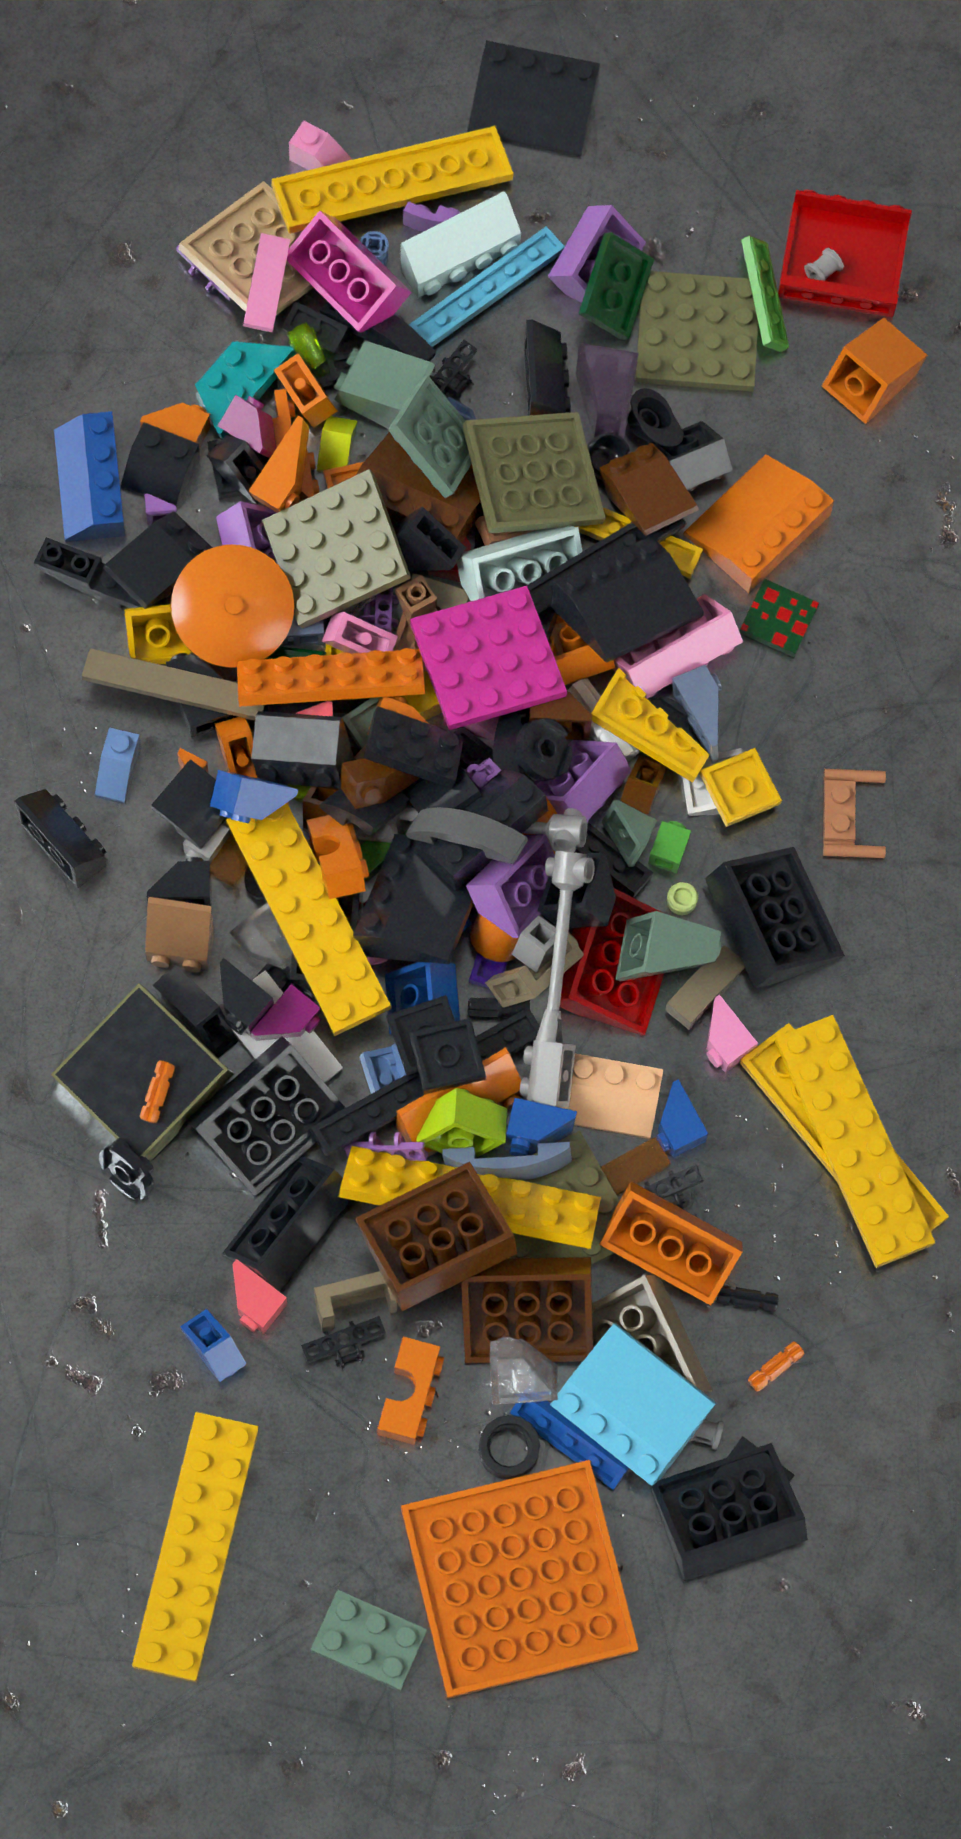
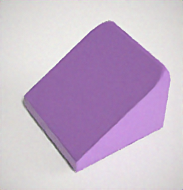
[144,494,177,526]

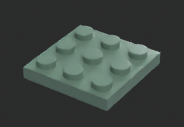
[388,376,472,498]

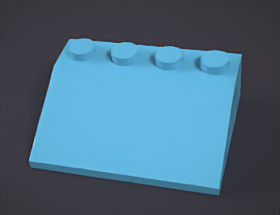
[550,1323,716,1486]

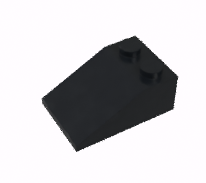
[103,511,213,609]

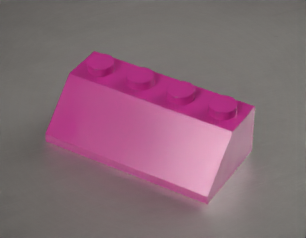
[287,211,412,333]

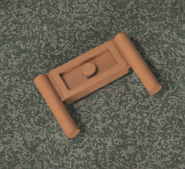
[823,768,886,858]

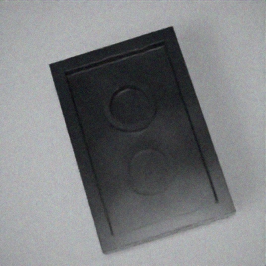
[364,706,464,789]

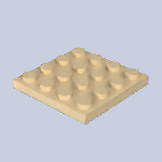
[179,181,313,315]

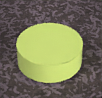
[667,882,698,915]

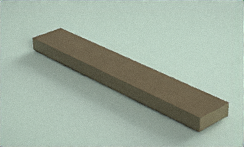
[82,648,266,720]

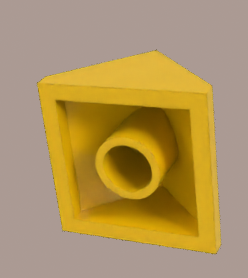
[124,604,191,664]

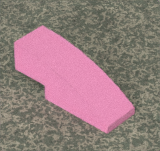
[243,233,290,332]

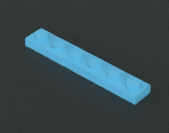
[409,226,565,347]

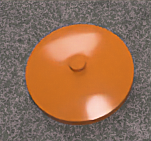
[171,545,294,668]

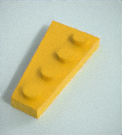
[591,668,710,783]

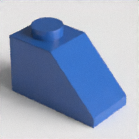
[656,1079,708,1158]
[180,1309,247,1382]

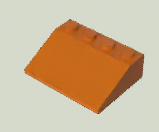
[683,454,835,593]

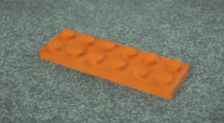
[237,648,425,707]

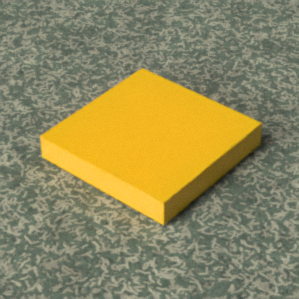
[699,748,782,827]

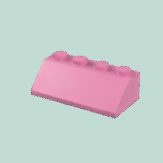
[613,594,743,699]

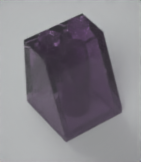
[576,343,639,439]

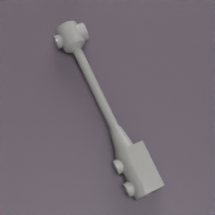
[347,804,587,852]
[520,851,595,1108]

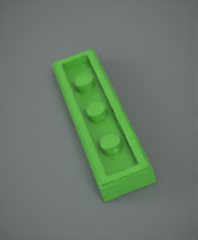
[741,235,789,352]

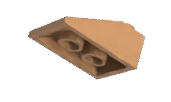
[145,897,215,972]

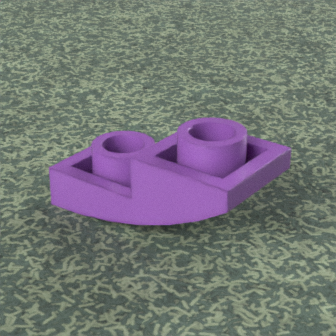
[403,202,461,232]

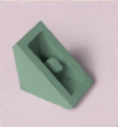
[601,800,657,867]

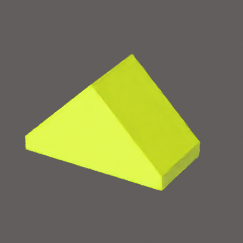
[317,416,357,473]

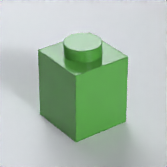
[648,821,691,874]

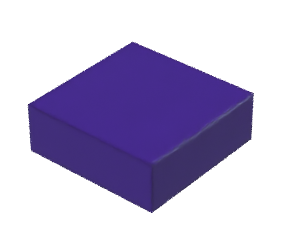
[469,953,508,989]

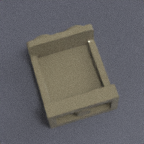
[485,932,584,1008]
[314,1271,397,1332]

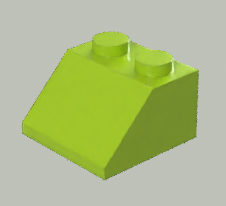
[416,1088,507,1158]

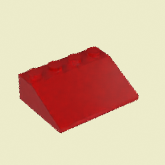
[560,888,664,1035]

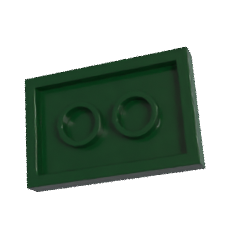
[578,232,654,340]

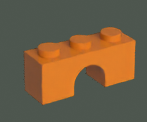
[306,815,369,899]
[377,1336,445,1445]

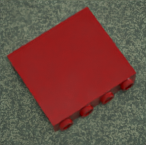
[778,190,912,317]

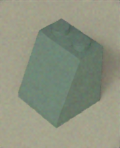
[334,341,435,429]
[616,911,721,981]

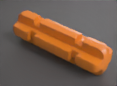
[140,1061,175,1123]
[748,1341,804,1392]

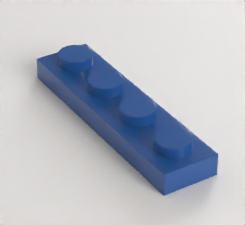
[510,1387,629,1490]

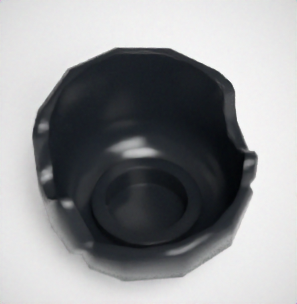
[587,433,630,481]

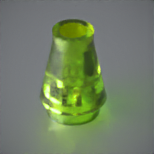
[286,322,326,369]

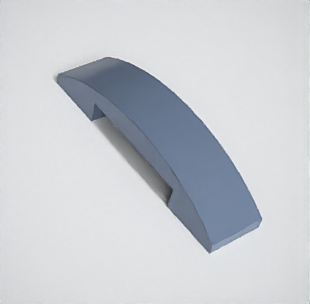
[442,1142,572,1181]

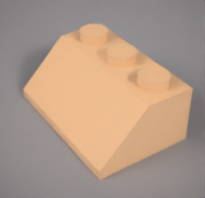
[560,1053,663,1139]

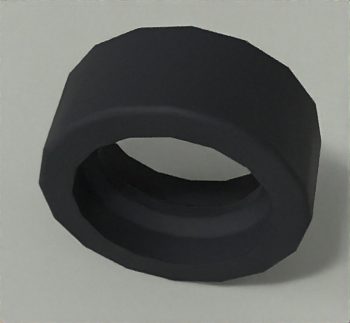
[478,1415,540,1480]

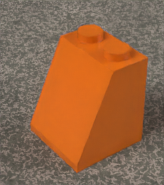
[822,318,928,424]

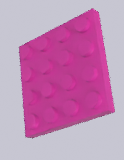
[410,586,567,731]

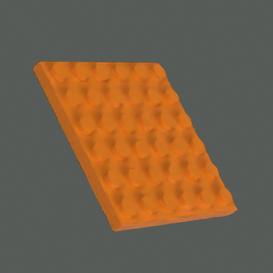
[401,1460,639,1699]

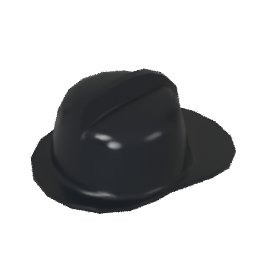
[628,388,683,447]

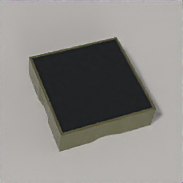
[51,983,234,1162]

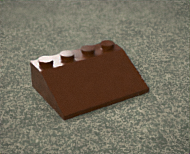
[356,432,482,543]
[355,1162,517,1311]
[461,1257,593,1363]

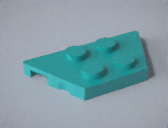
[195,341,296,439]

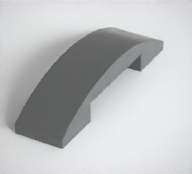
[406,807,528,864]

